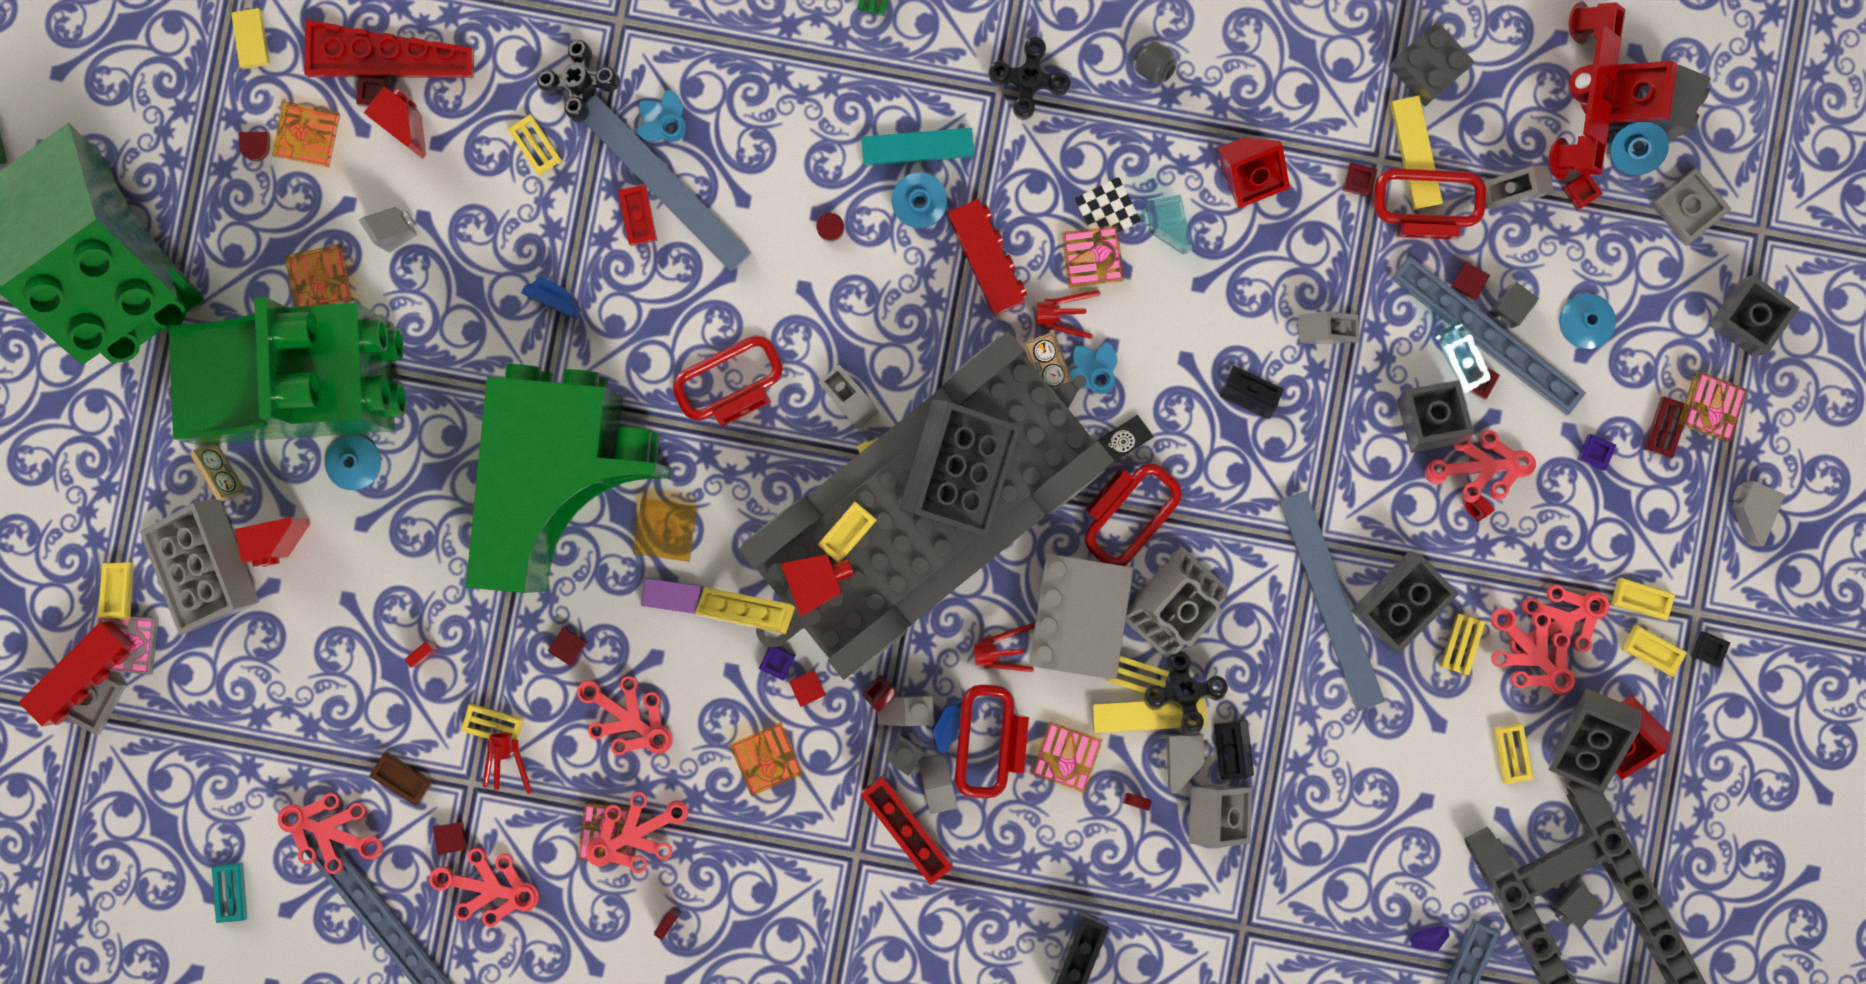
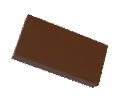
[369,751,434,806]

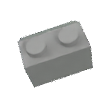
[1188,785,1252,848]

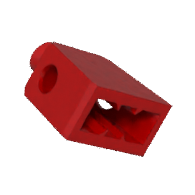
[781,554,854,616]

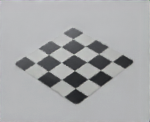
[1075,177,1140,242]

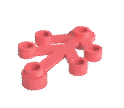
[1425,430,1536,503]
[1509,585,1609,664]
[1491,608,1575,695]
[577,676,673,755]
[586,791,688,873]
[277,793,383,874]
[429,847,539,927]

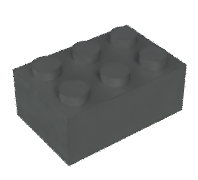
[1350,551,1459,654]
[1549,688,1642,793]

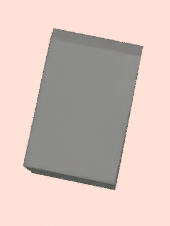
[919,754,958,814]

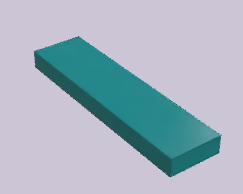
[861,128,974,166]

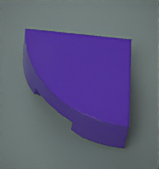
[1410,927,1450,952]

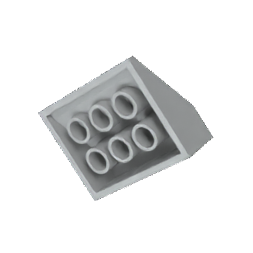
[140,499,259,635]
[1029,554,1134,679]

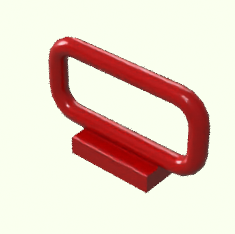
[1374,168,1486,240]
[673,335,783,427]
[1084,463,1182,566]
[955,684,1029,799]

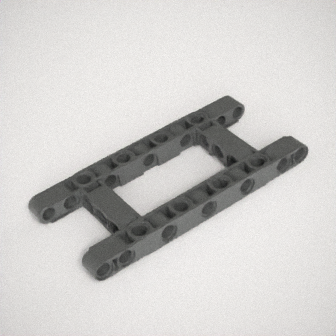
[1464,781,1706,984]

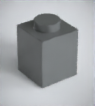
[1489,282,1539,329]
[885,734,925,776]
[1550,880,1603,929]

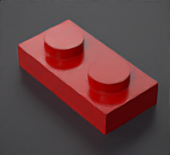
[618,185,658,246]

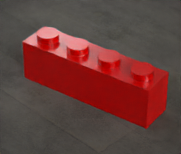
[948,199,1027,318]
[18,621,135,727]
[860,774,953,885]

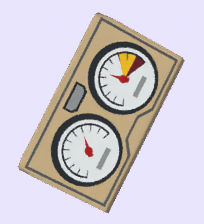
[1023,332,1072,388]
[190,444,245,501]

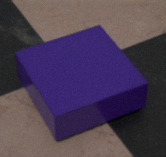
[1577,434,1616,471]
[758,646,796,681]

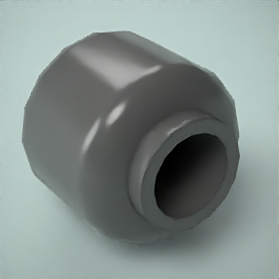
[1134,41,1177,84]

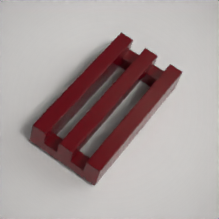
[1643,396,1691,459]

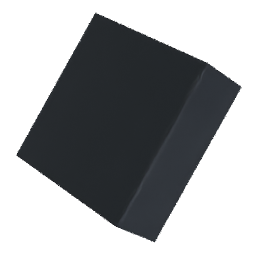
[1691,631,1731,668]

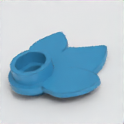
[636,90,686,142]
[1069,342,1118,394]

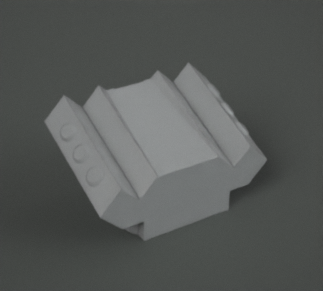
[1126,548,1228,658]

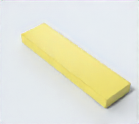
[1390,96,1443,211]
[695,587,795,634]
[1092,698,1207,733]

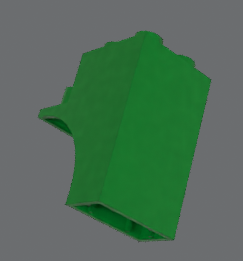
[0,122,204,366]
[169,297,406,445]
[465,364,672,593]

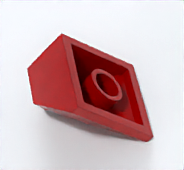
[1218,137,1290,209]

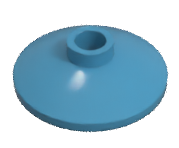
[1610,121,1669,175]
[892,172,947,228]
[1559,293,1616,349]
[325,435,381,490]

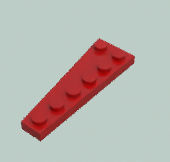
[304,20,474,78]

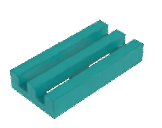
[212,863,247,923]

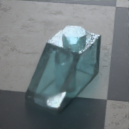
[1142,194,1192,255]
[1434,321,1491,392]

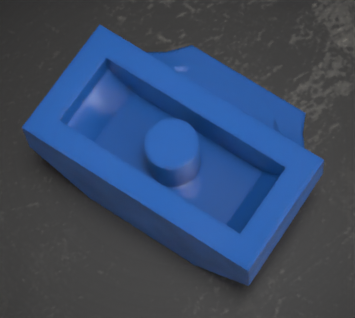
[521,277,581,320]
[932,697,962,754]

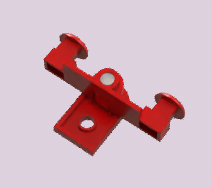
[1548,1,1678,180]

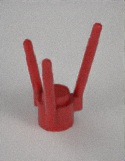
[1037,290,1101,339]
[974,623,1035,672]
[483,733,532,794]

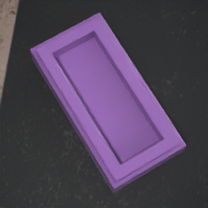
[641,578,702,614]

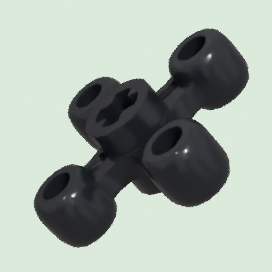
[988,37,1071,120]
[537,40,620,122]
[1144,652,1228,735]

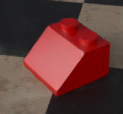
[363,86,426,159]
[235,517,310,567]
[1615,695,1672,780]

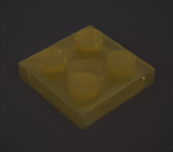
[633,498,698,562]

